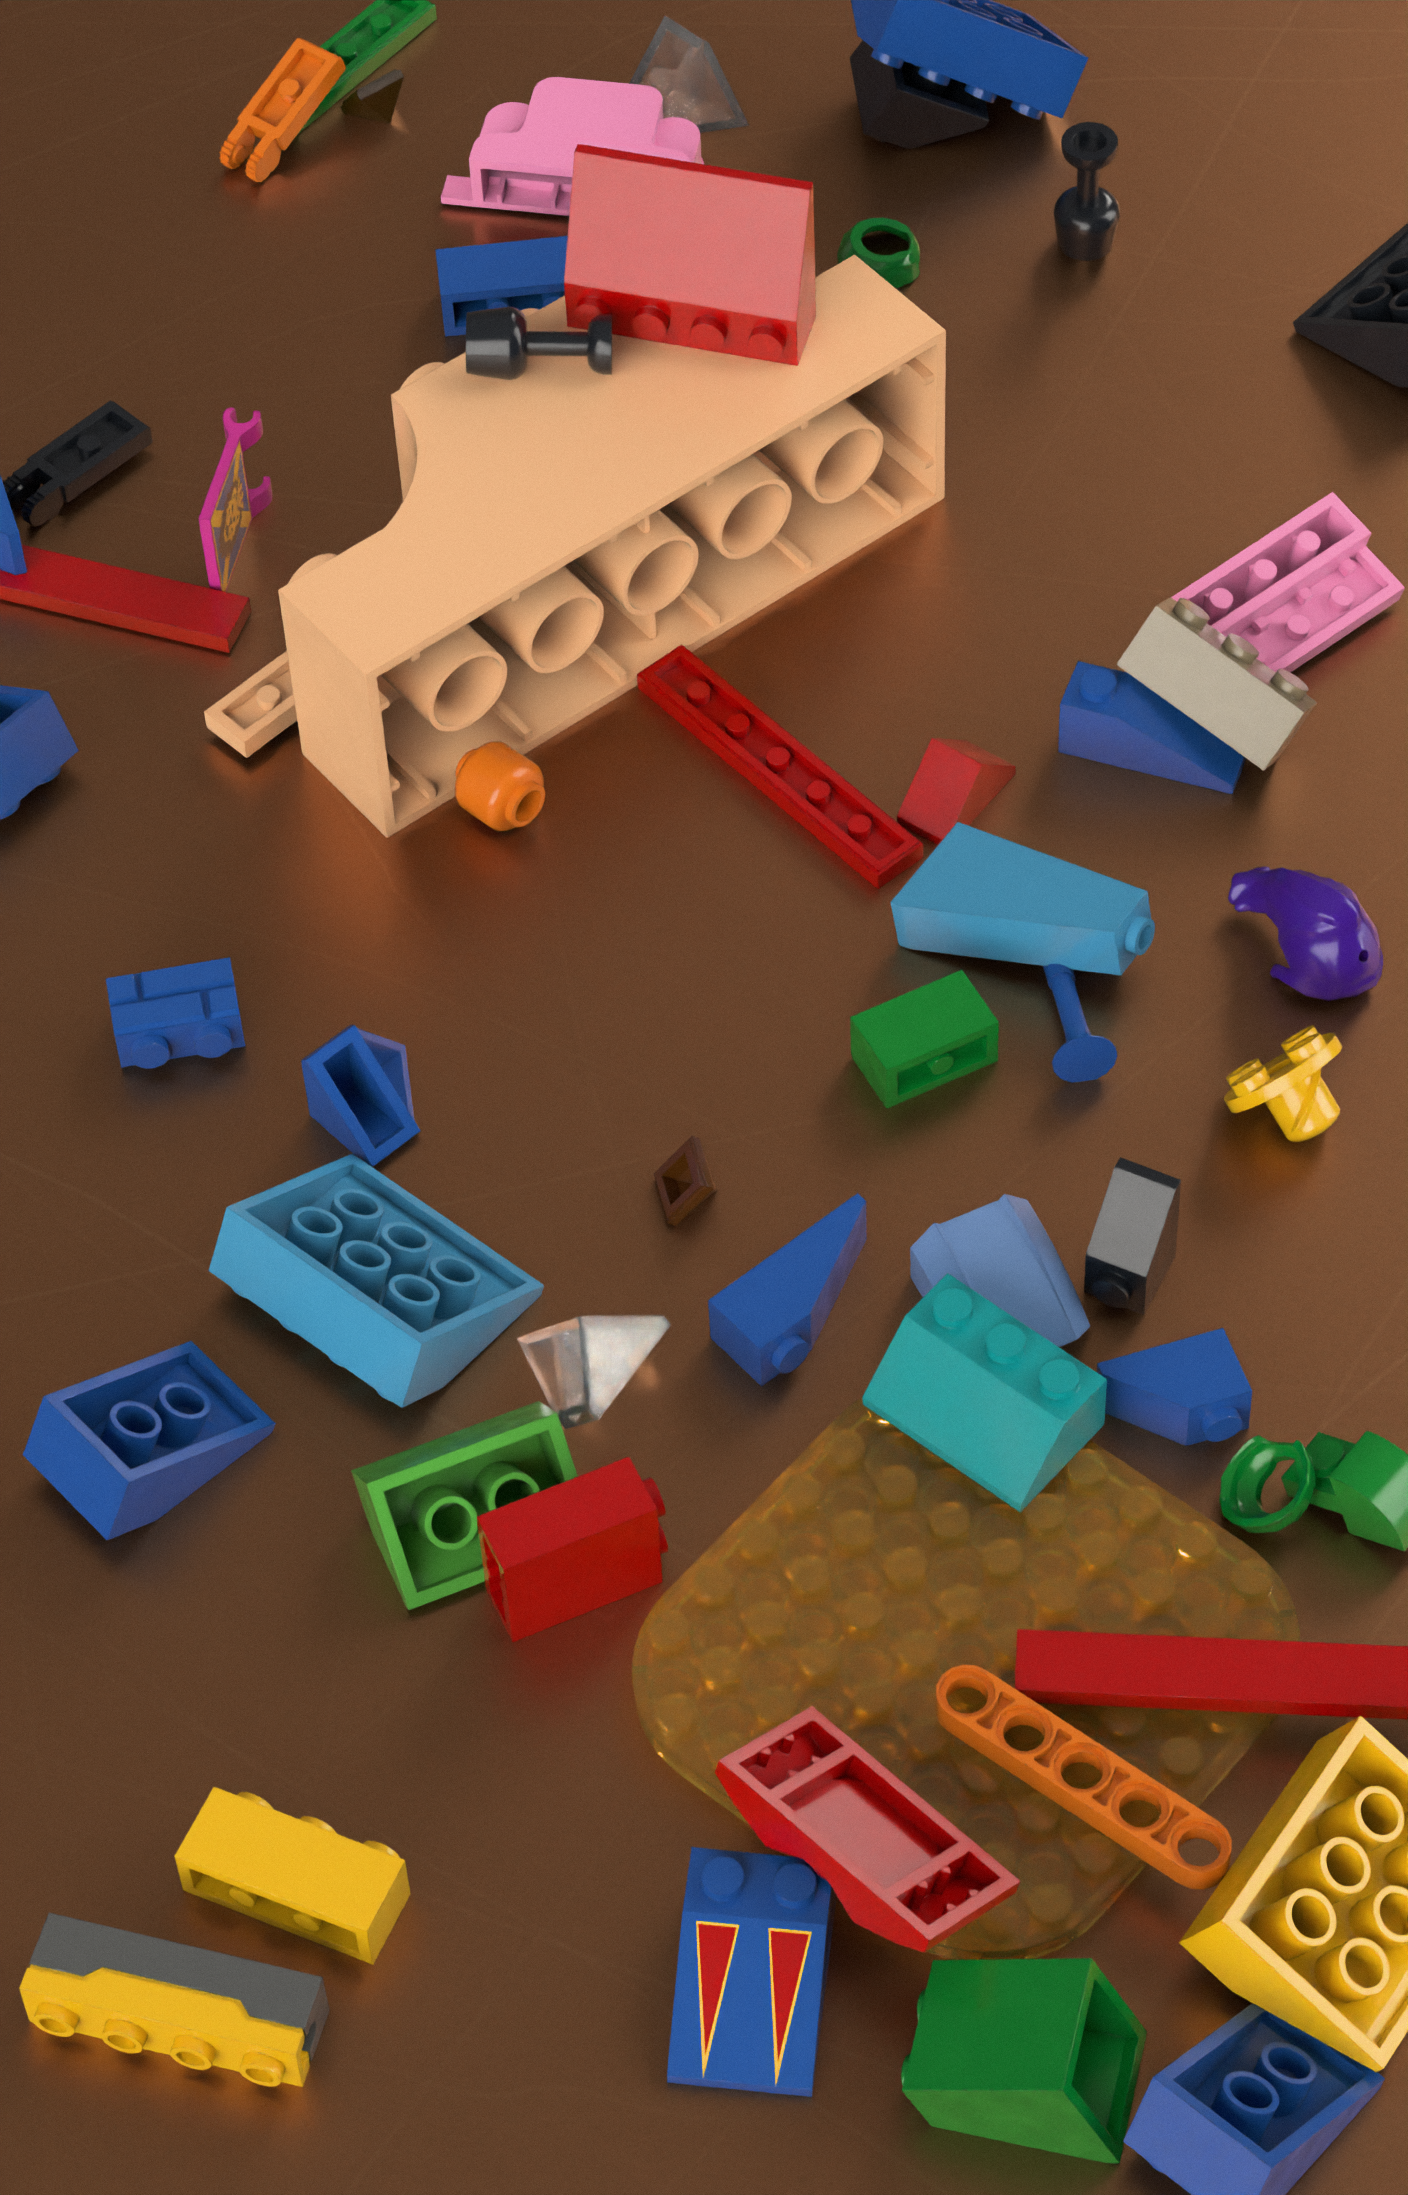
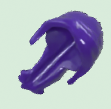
[1228,866,1384,1001]

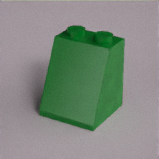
[901,1958,1147,2163]

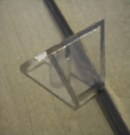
[629,16,749,133]
[517,1315,671,1429]

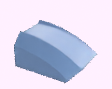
[910,1194,1091,1347]

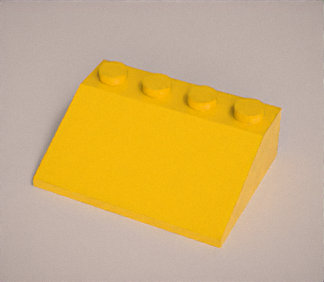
[1179,1716,1408,2072]

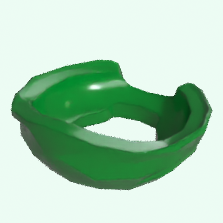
[837,217,920,288]
[1219,1435,1316,1533]

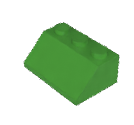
[351,1401,578,1610]

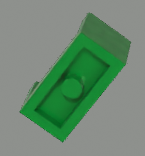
[850,970,999,1109]

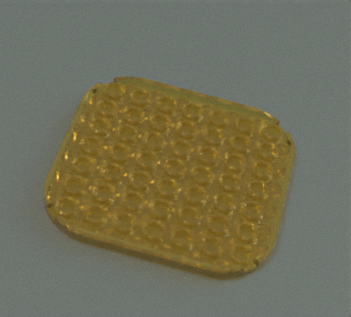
[632,1396,1300,1960]

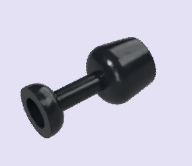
[1054,122,1120,261]
[466,307,612,380]

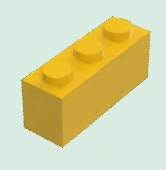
[175,1787,411,1965]

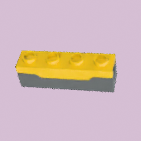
[19,1913,330,2087]

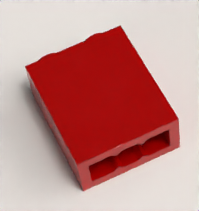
[477,1456,668,1643]

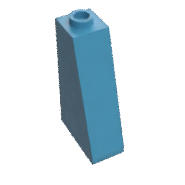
[890,822,1155,976]

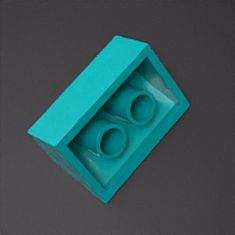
[862,1273,1107,1513]

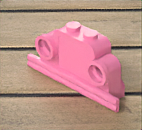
[441,77,704,216]

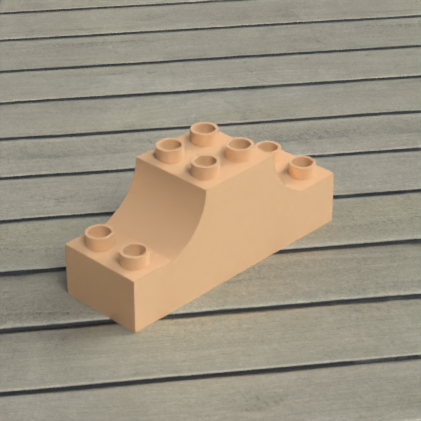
[278,254,946,838]

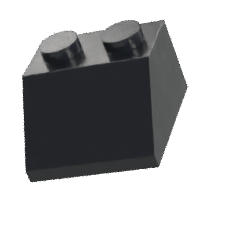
[850,40,989,149]

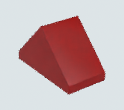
[897,738,1016,845]

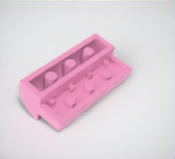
[1171,492,1405,673]

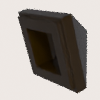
[340,69,404,124]

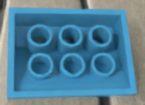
[209,1154,544,1408]

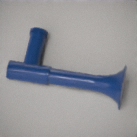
[1043,964,1118,1083]

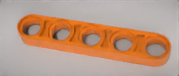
[936,1664,1232,1890]

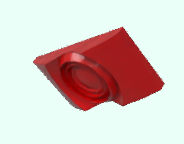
[715,1706,1020,1953]

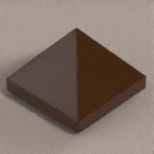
[654,1136,717,1226]

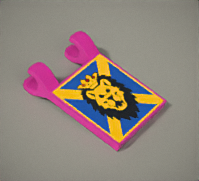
[198,407,273,592]

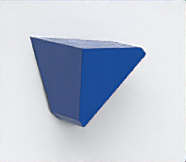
[301,1025,421,1167]

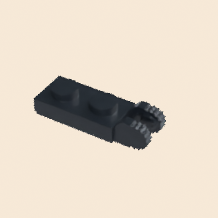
[3,400,153,527]

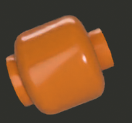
[455,741,546,831]

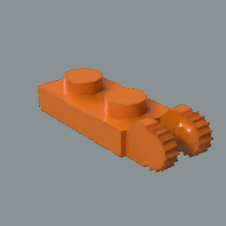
[219,37,346,183]

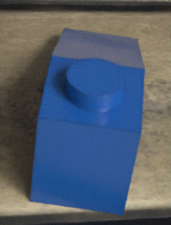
[1058,661,1246,795]
[708,1193,867,1387]

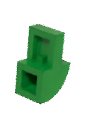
[1281,1431,1408,1552]

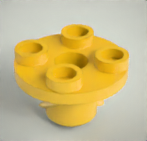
[1223,1025,1342,1142]

